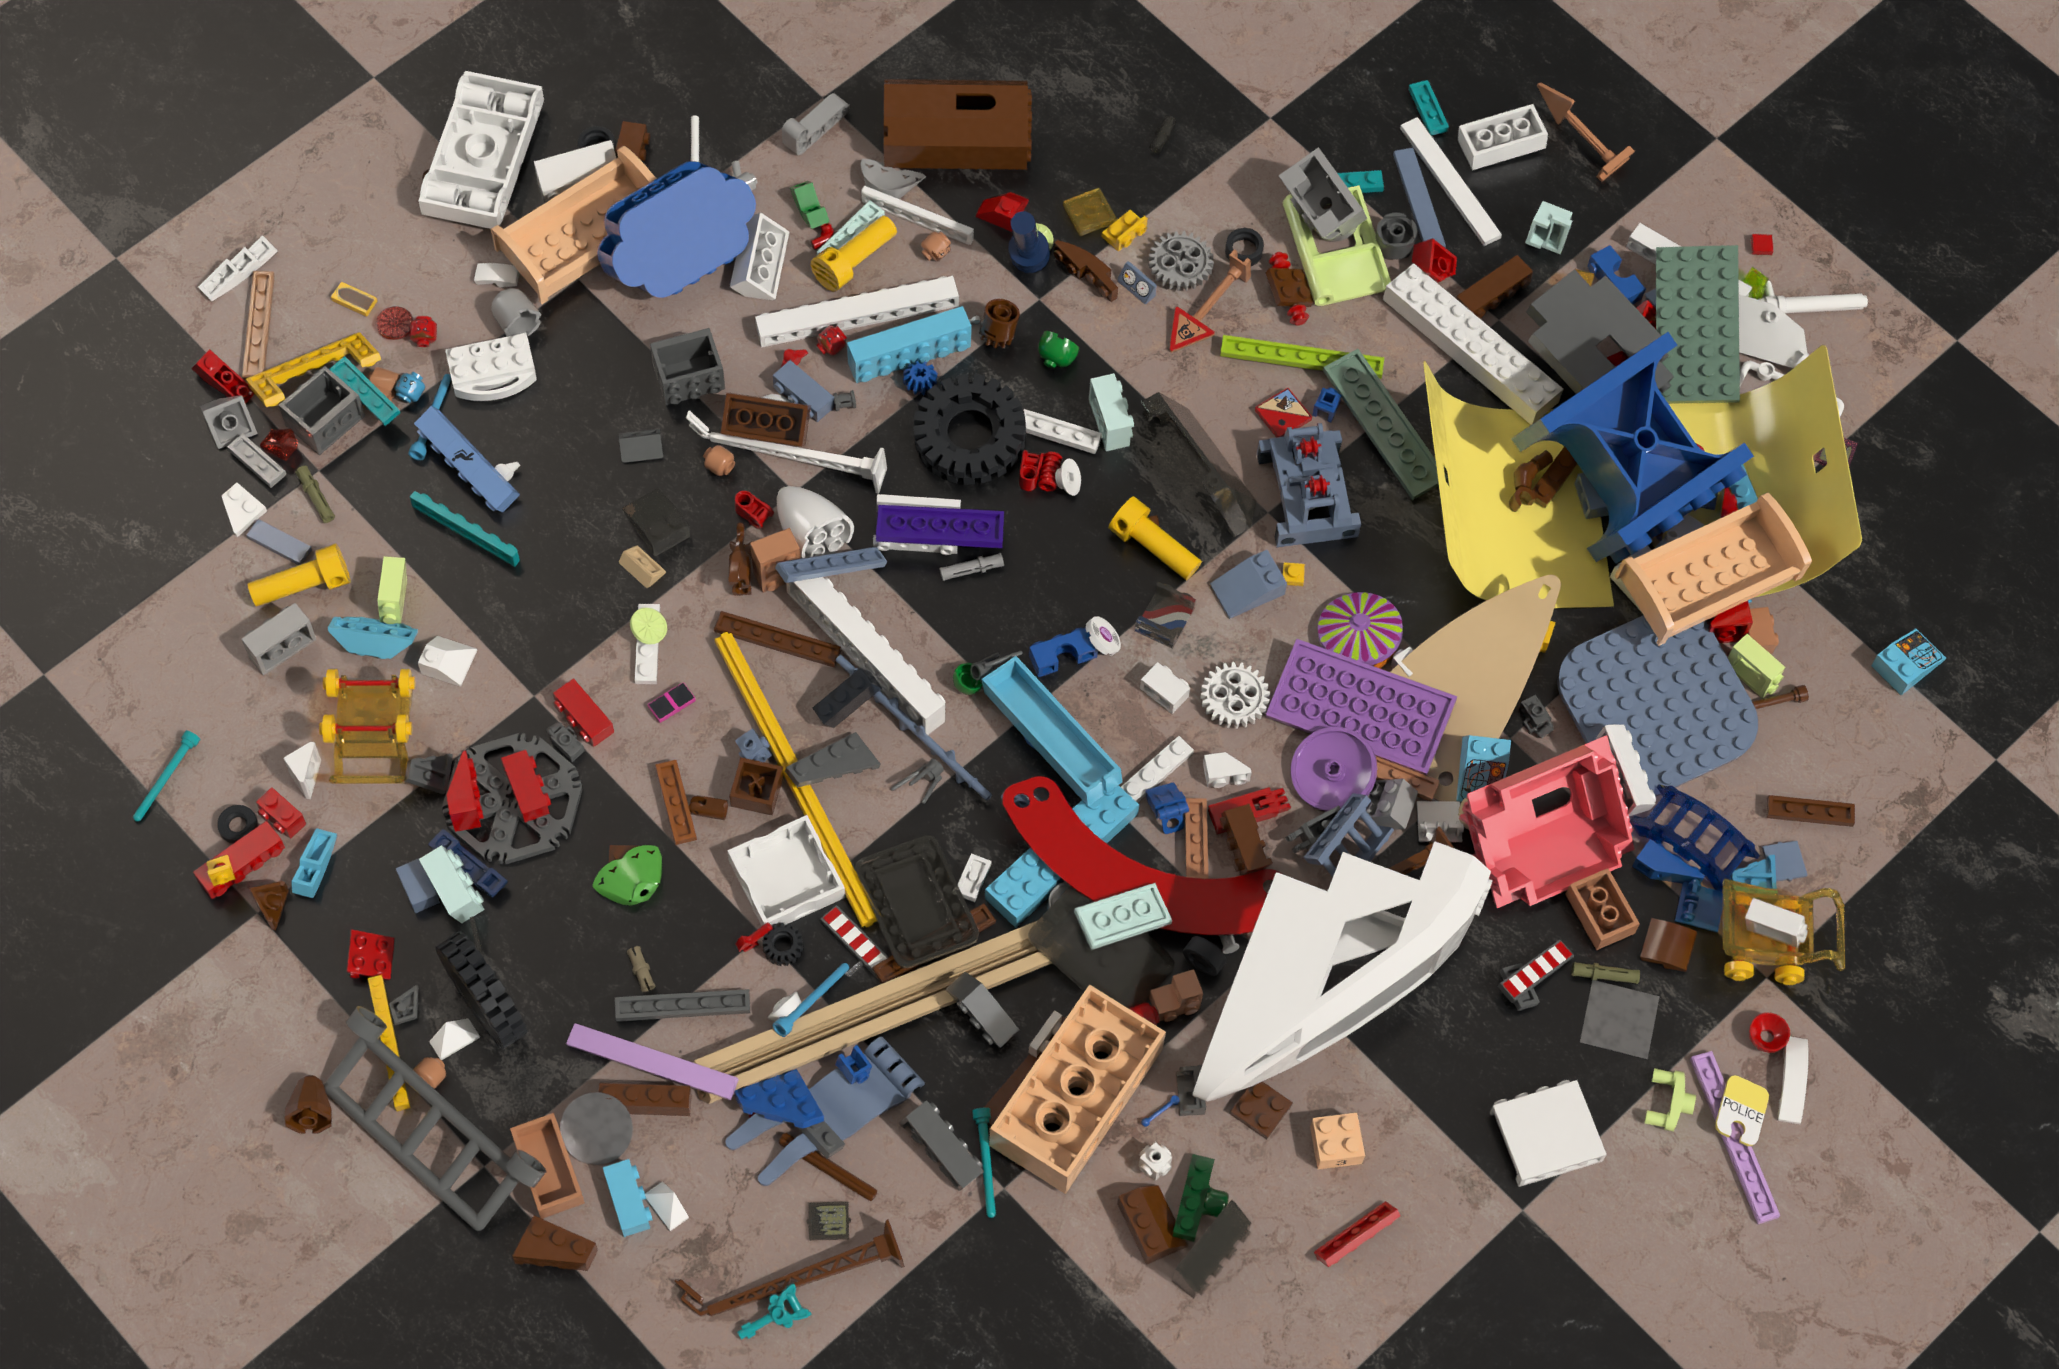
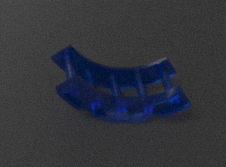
[1630,784,1760,893]

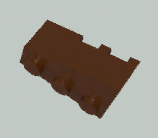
[1220,804,1273,876]
[513,1215,598,1271]

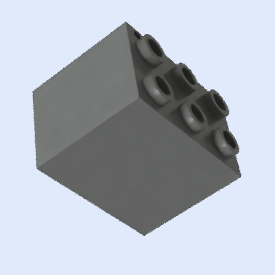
[650,328,725,405]
[279,366,365,456]

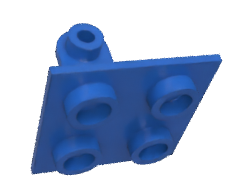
[1675,879,1726,932]

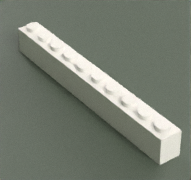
[755,276,959,348]

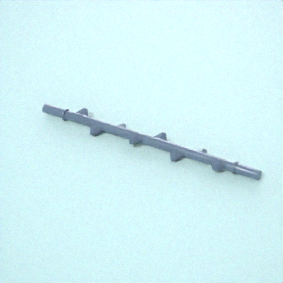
[836,655,992,801]

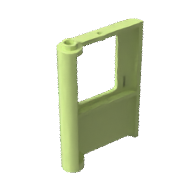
[1283,185,1391,306]

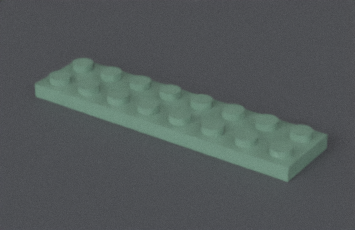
[1323,349,1448,500]

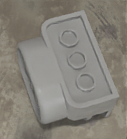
[1279,147,1367,242]

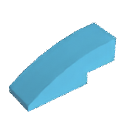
[291,828,337,898]

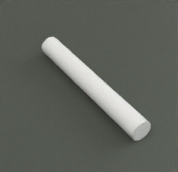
[691,116,699,162]

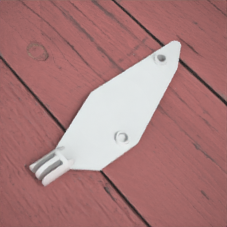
[1739,294,1809,368]

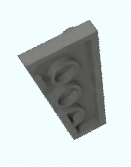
[785,732,880,788]

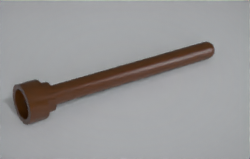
[1752,685,1809,709]

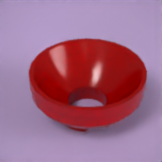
[1749,1013,1790,1053]

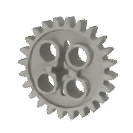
[1149,231,1214,291]

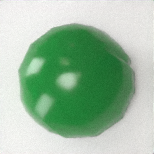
[952,663,983,695]

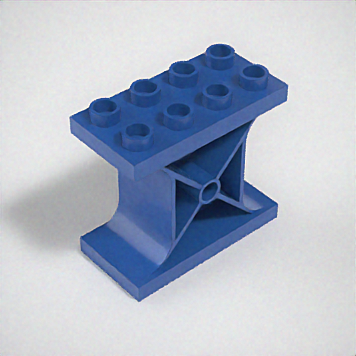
[1511,332,1754,564]

